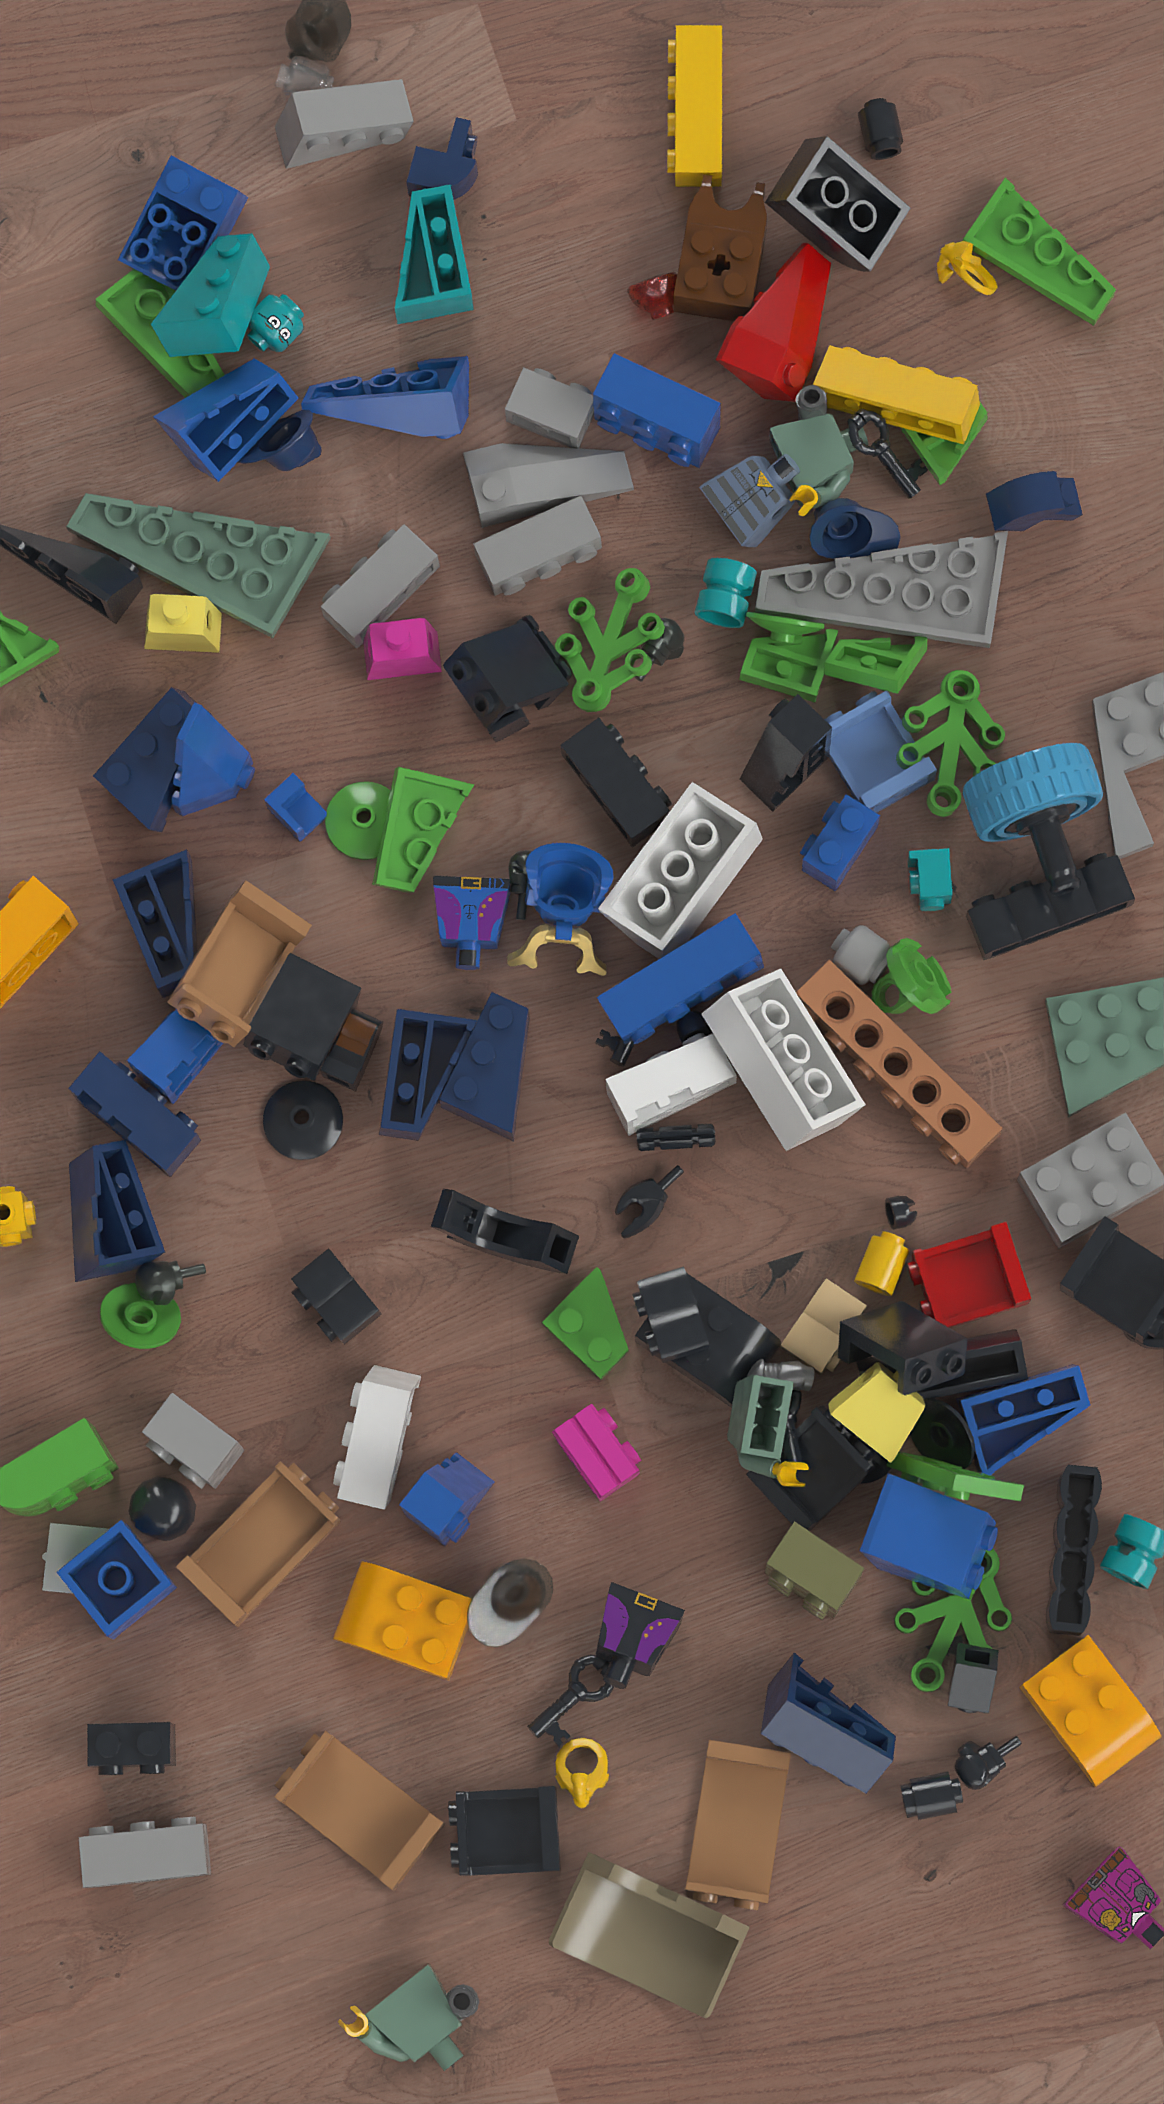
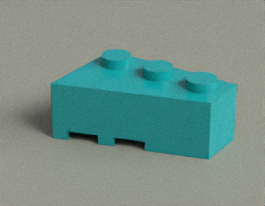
[394,185,474,324]

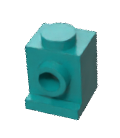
[907,848,953,911]

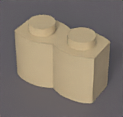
[780,1278,867,1376]

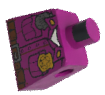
[1062,1846,1164,1949]

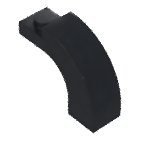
[431,1188,579,1274]

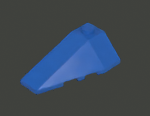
[301,356,469,439]
[172,702,255,816]

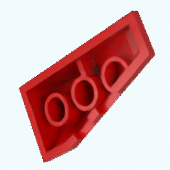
[715,243,831,402]

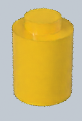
[854,1231,910,1296]

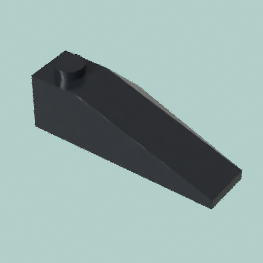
[0,524,143,624]

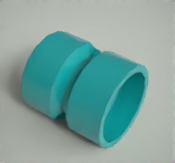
[695,558,757,628]
[1099,1514,1164,1590]

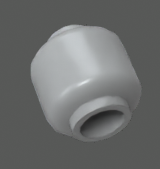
[831,925,890,985]

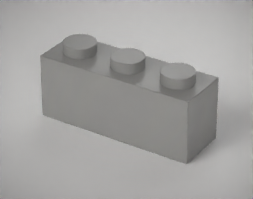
[473,496,602,596]
[321,524,440,649]
[79,1817,211,1888]

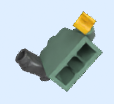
[769,385,869,516]
[727,1359,814,1487]
[338,1965,479,2071]

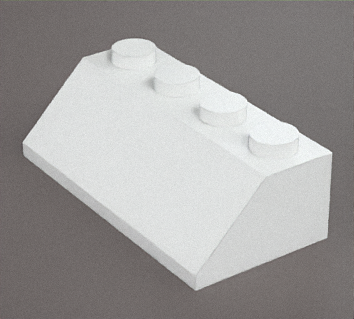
[598,782,763,959]

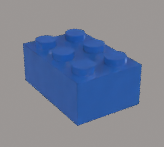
[593,353,721,469]

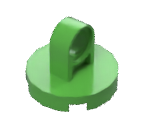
[872,938,951,1014]

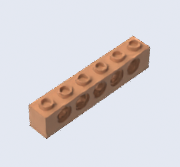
[796,959,1003,1169]

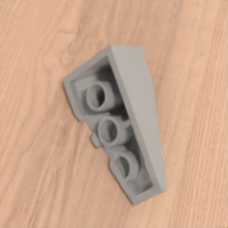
[463,443,634,528]

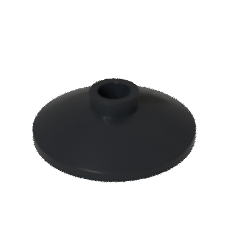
[263,1080,343,1160]
[910,1398,975,1469]

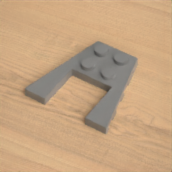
[1092,672,1164,859]

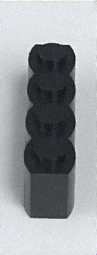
[966,853,1135,960]
[1046,1464,1102,1636]

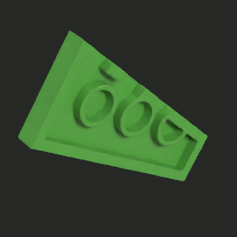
[963,177,1116,326]
[96,269,225,398]

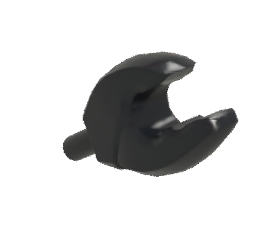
[615,1165,684,1238]

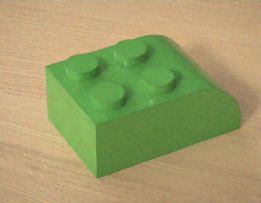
[0,1418,119,1516]

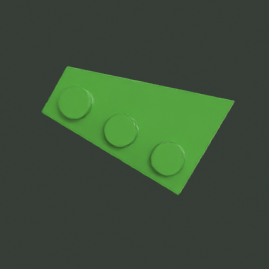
[372,767,474,893]

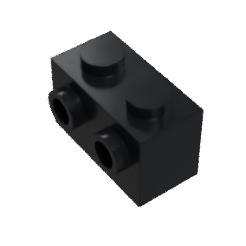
[87,1722,176,1775]

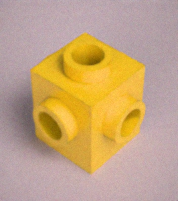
[0,1186,37,1247]

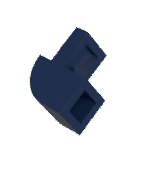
[406,117,478,200]
[986,471,1083,531]

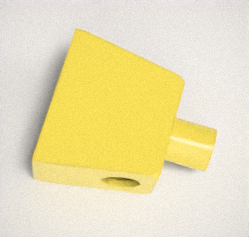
[144,594,222,653]
[828,1362,925,1463]

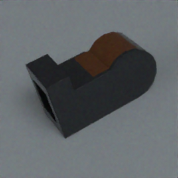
[320,1009,383,1092]

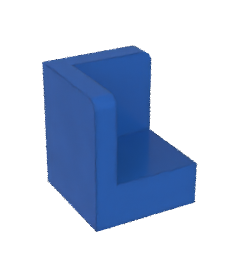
[264,773,327,842]

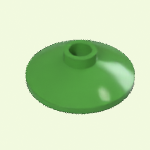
[746,611,825,643]
[325,781,391,860]
[100,1283,181,1349]

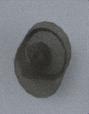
[284,0,352,63]
[467,1558,554,1647]

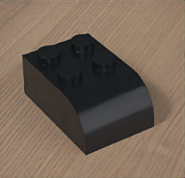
[764,136,910,272]
[635,1273,782,1408]

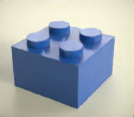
[57,1520,177,1640]

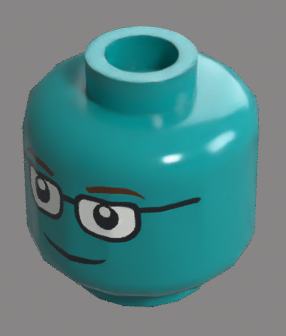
[247,294,304,352]

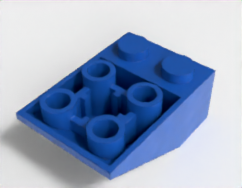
[118,155,248,291]

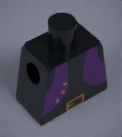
[595,1582,685,1689]

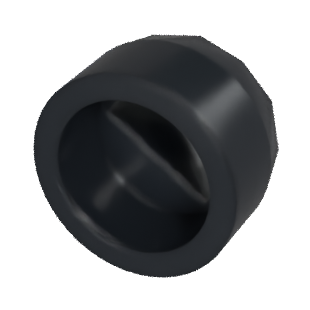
[676,1011,711,1043]
[885,1196,917,1230]

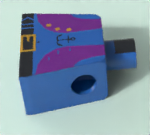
[433,876,511,970]

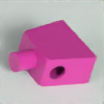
[363,618,442,680]

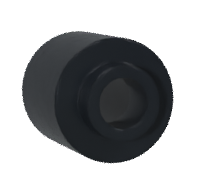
[858,98,903,160]
[900,1771,963,1820]

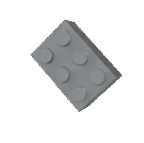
[1017,1112,1164,1249]

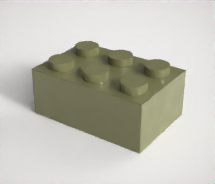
[765,1521,864,1620]

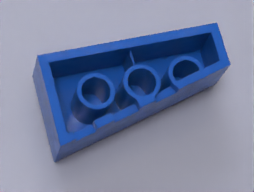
[597,913,764,1044]

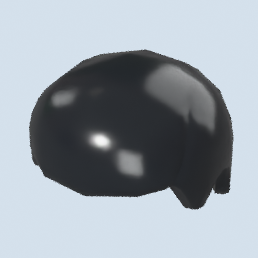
[128,1476,196,1541]

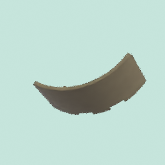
[549,1852,750,2018]

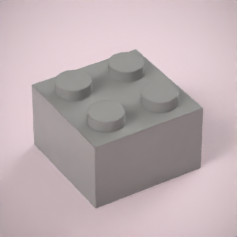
[142,1393,245,1489]

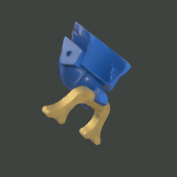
[507,843,614,976]

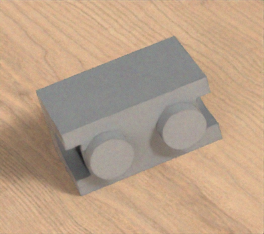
[505,367,594,448]

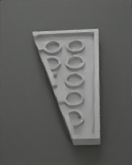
[755,531,1008,648]

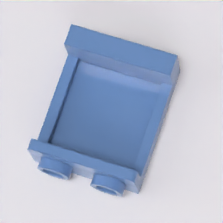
[824,691,937,813]

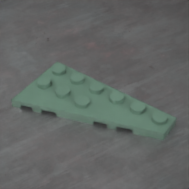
[1045,977,1164,1118]

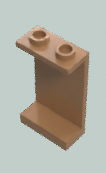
[275,1731,445,1891]
[685,1740,791,1911]

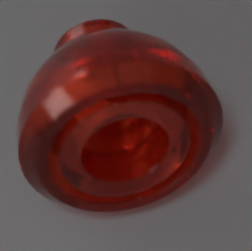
[627,271,678,320]

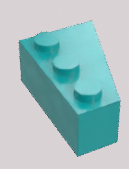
[151,233,270,357]

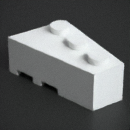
[605,1033,737,1136]
[333,1365,421,1510]

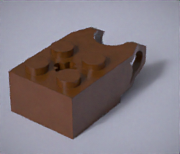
[674,174,767,321]

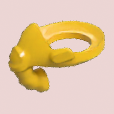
[937,241,998,295]
[555,1738,609,1808]

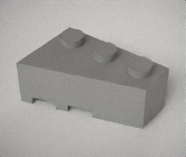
[275,79,414,169]

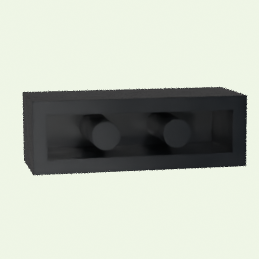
[560,717,672,847]

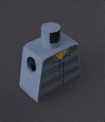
[699,454,800,548]

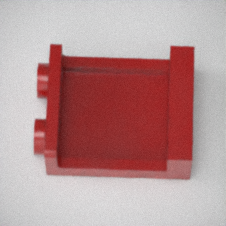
[907,1222,1031,1328]

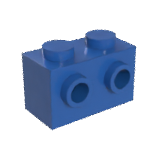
[800,794,880,891]

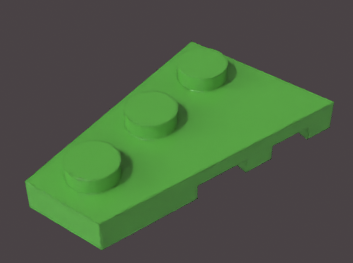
[887,1452,1024,1501]

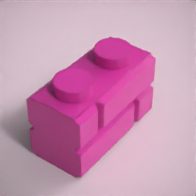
[552,1404,642,1502]

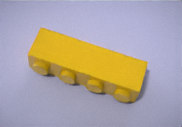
[667,25,722,187]
[813,345,980,445]

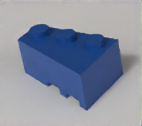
[956,1364,1091,1475]

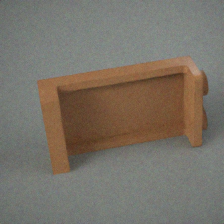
[167,880,312,1047]
[176,1461,341,1627]

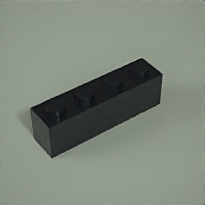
[856,1329,1028,1400]

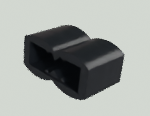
[291,1248,382,1345]
[632,1266,710,1363]

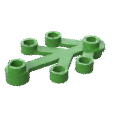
[555,568,665,712]
[896,670,1005,817]
[894,1548,1012,1692]

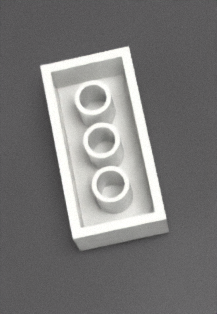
[702,969,866,1151]

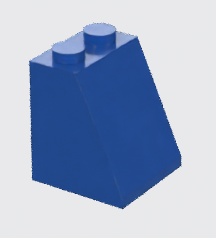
[860,1474,998,1599]

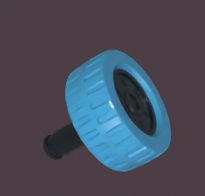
[963,743,1103,896]

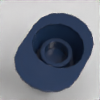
[238,410,322,471]
[809,498,901,559]

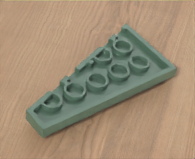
[66,493,331,638]

